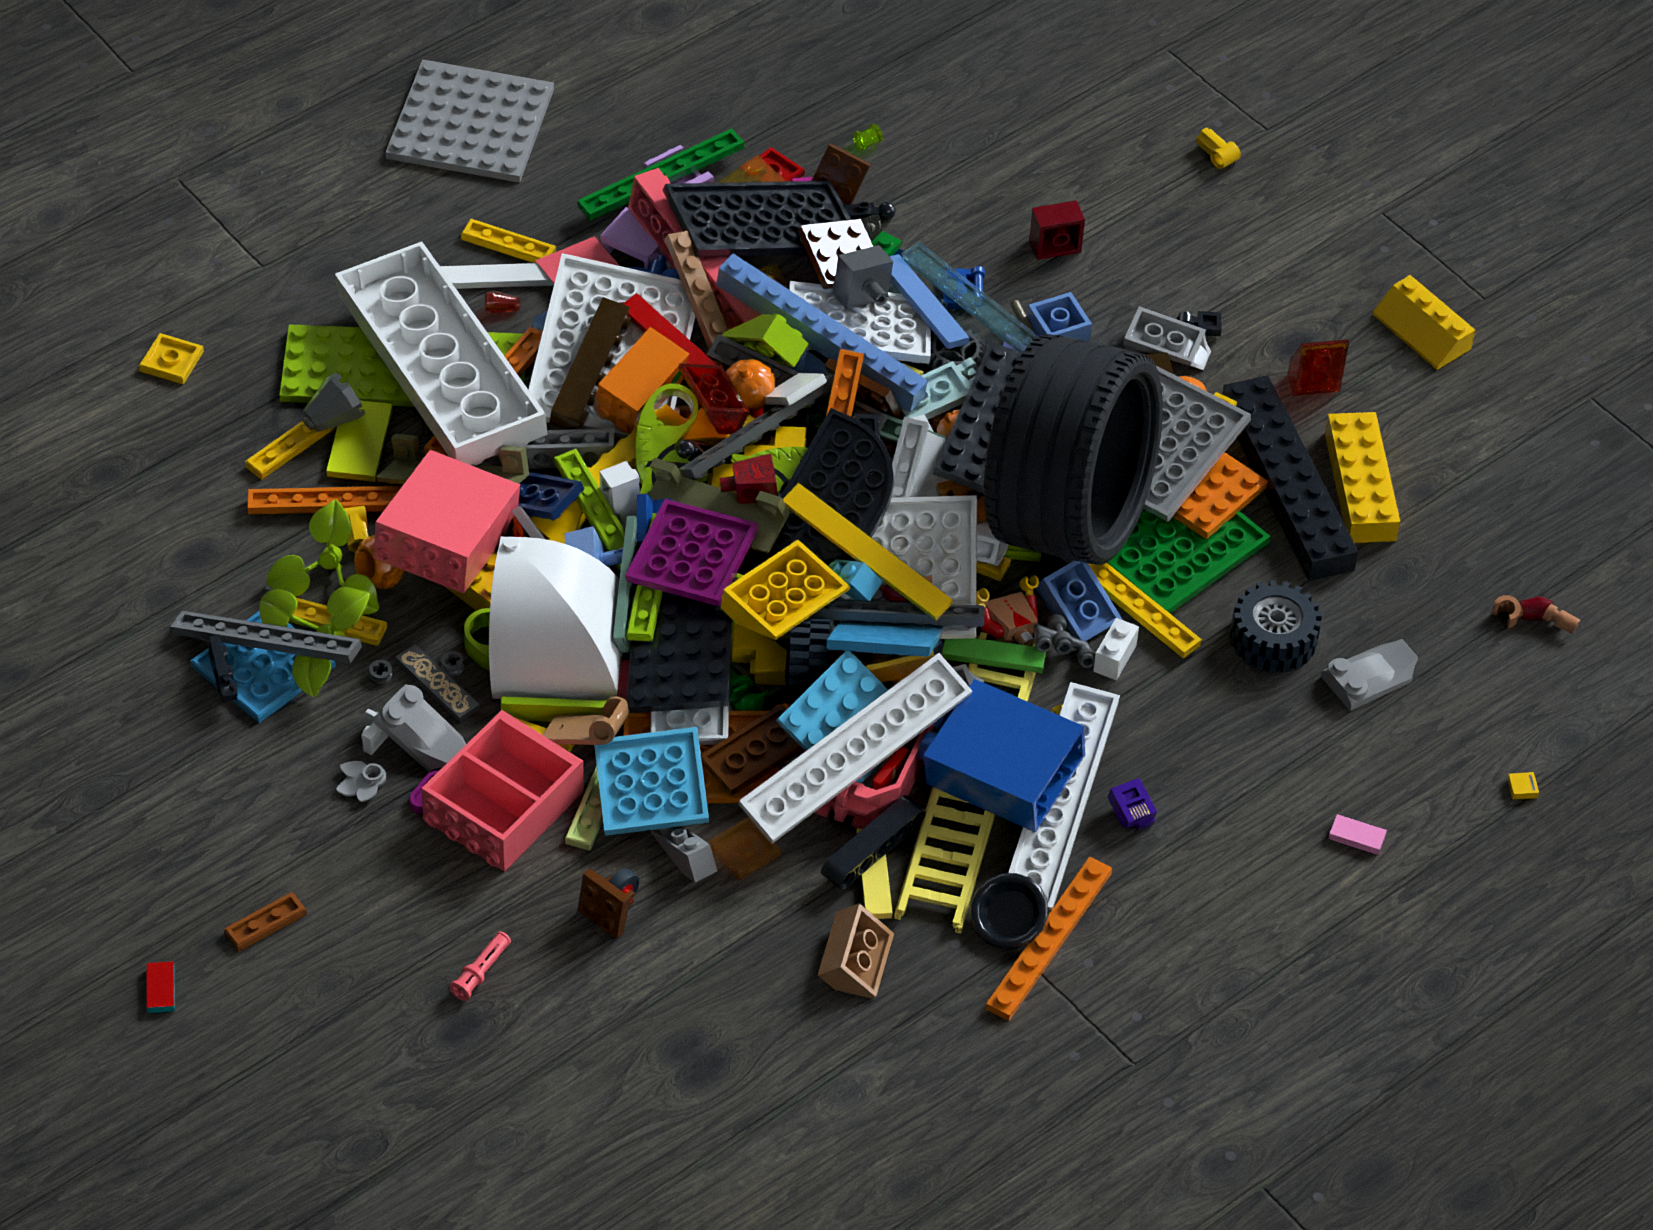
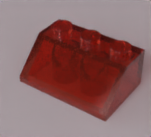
[678,363,750,435]

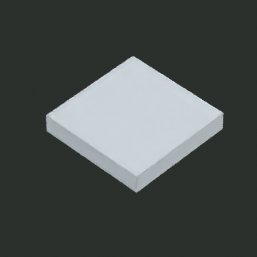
[765,373,827,405]

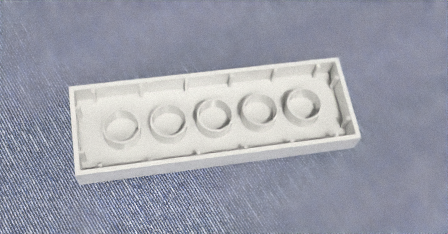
[335,242,548,466]

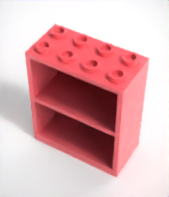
[373,450,520,594]
[422,710,584,872]

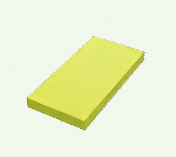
[326,400,393,482]

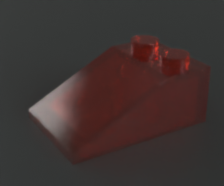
[1287,339,1349,396]

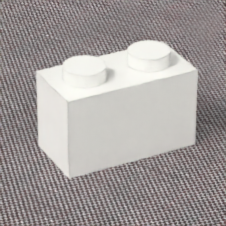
[1093,618,1139,681]

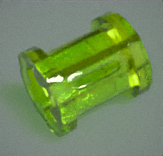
[853,123,883,151]

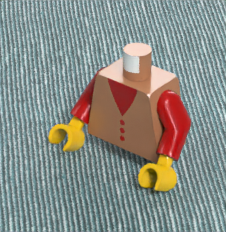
[976,575,1039,646]

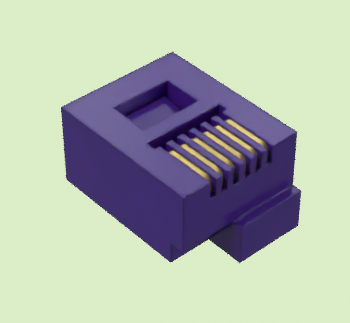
[1107,778,1157,831]

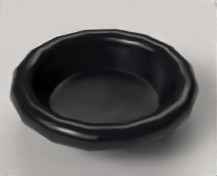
[971,873,1048,949]

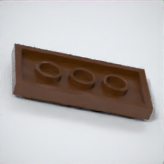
[701,704,804,796]

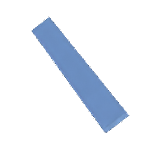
[889,254,970,349]

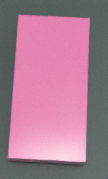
[1329,814,1387,855]

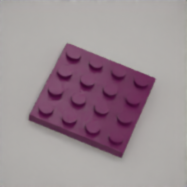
[625,499,758,607]

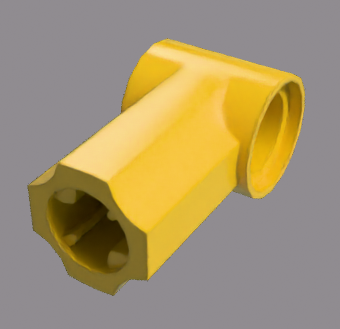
[1195,128,1241,169]
[344,506,369,553]

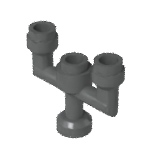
[1033,614,1095,668]

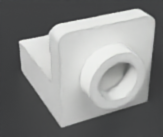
[361,709,388,755]

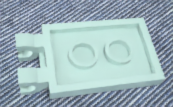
[898,357,977,420]

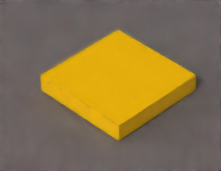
[139,333,204,385]

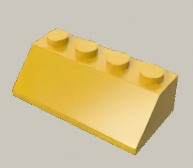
[1372,275,1475,370]

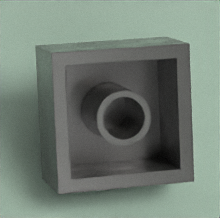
[832,245,894,310]

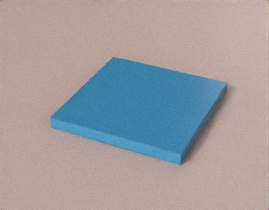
[190,611,336,723]
[827,621,943,657]

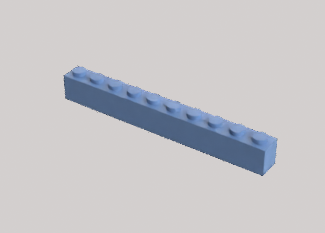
[716,254,928,412]

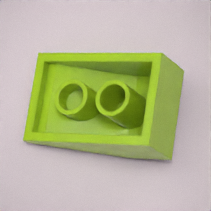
[722,313,809,367]

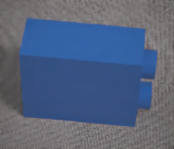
[918,679,1086,833]

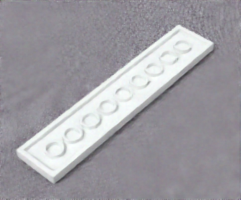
[739,653,972,843]
[1008,682,1120,913]

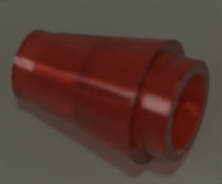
[485,290,520,314]

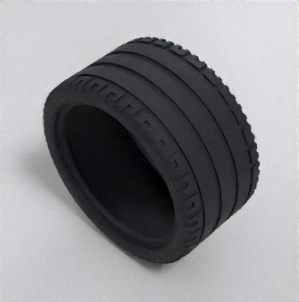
[984,334,1163,565]

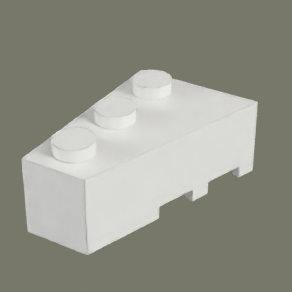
[600,461,640,530]

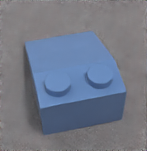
[1035,561,1122,641]

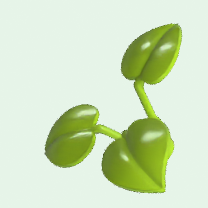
[266,499,379,615]
[260,587,370,697]

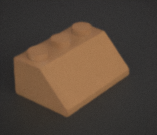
[818,904,894,998]

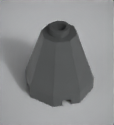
[302,373,366,432]

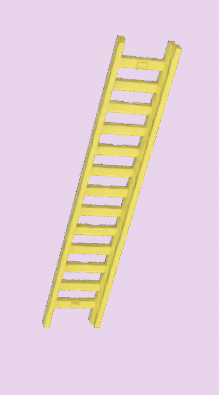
[894,632,1036,934]

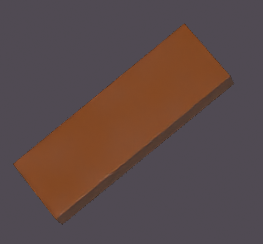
[224,892,307,952]

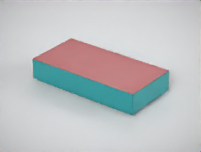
[147,961,175,1013]

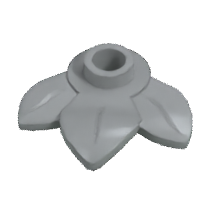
[336,761,386,802]

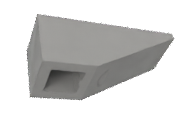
[650,826,717,882]

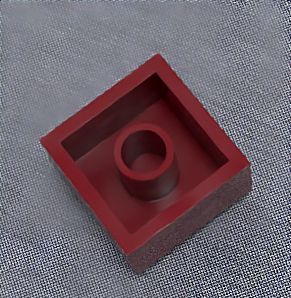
[1029,200,1085,260]

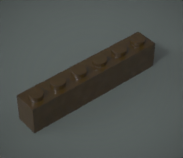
[549,297,632,430]

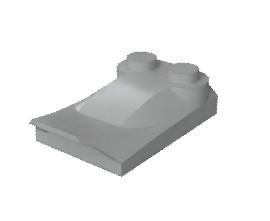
[1123,306,1211,370]
[1321,639,1418,711]
[372,684,466,773]

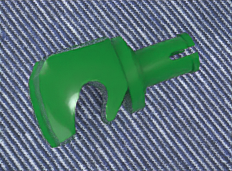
[730,667,769,711]

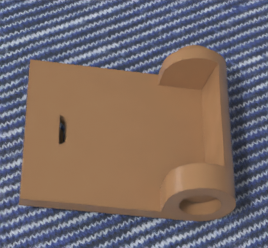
[543,696,629,745]

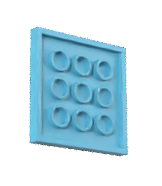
[776,651,888,783]
[594,727,709,836]

